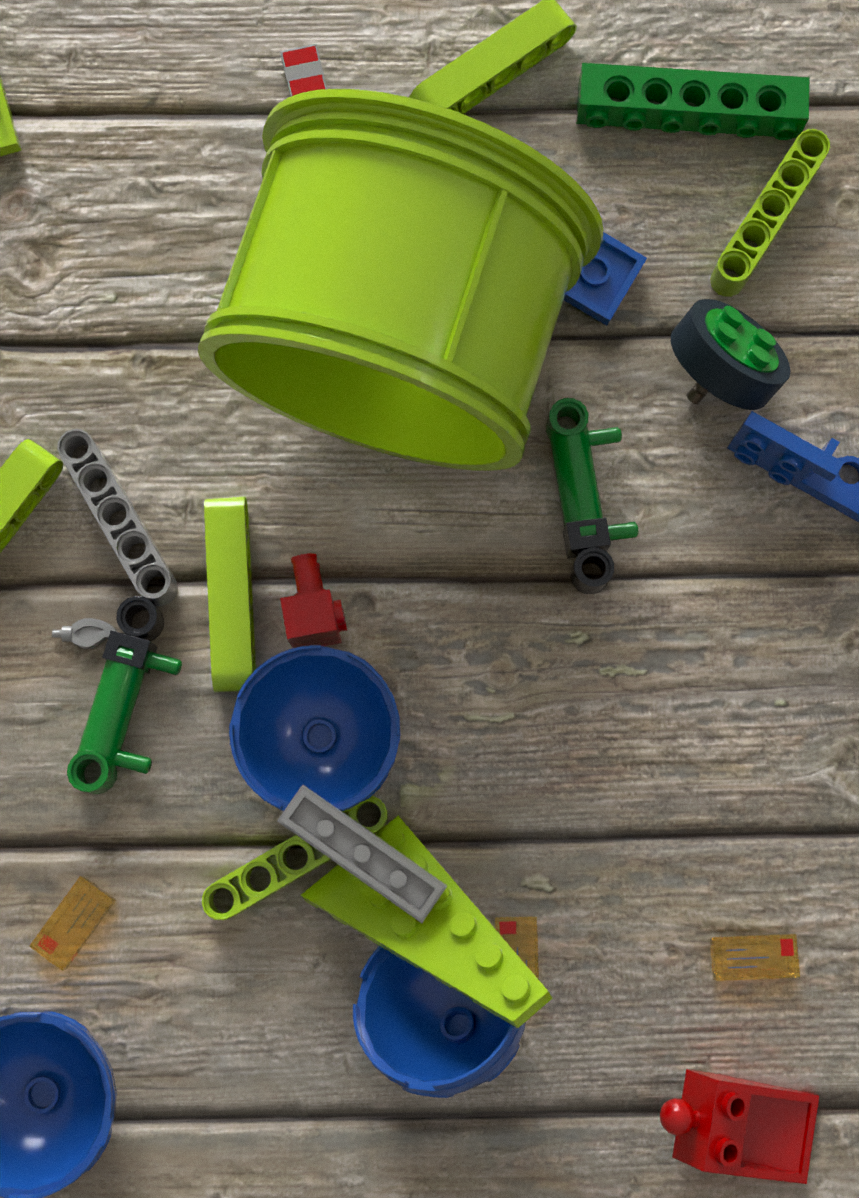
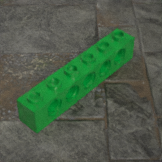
[576,63,810,140]

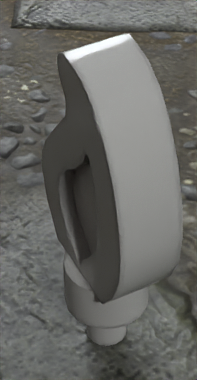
[52,618,117,649]

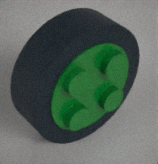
[670,299,791,410]

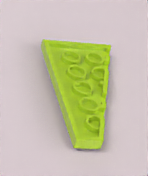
[301,816,553,1028]

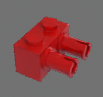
[280,553,347,648]

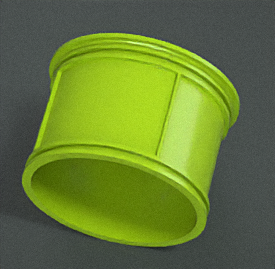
[198,89,604,471]

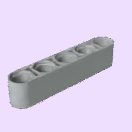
[57,429,178,606]

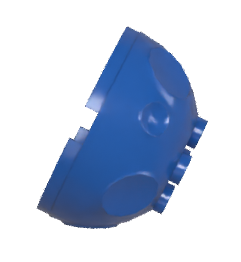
[229,645,400,811]
[353,946,526,1098]
[0,1011,117,1198]

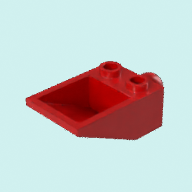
[660,1069,819,1184]

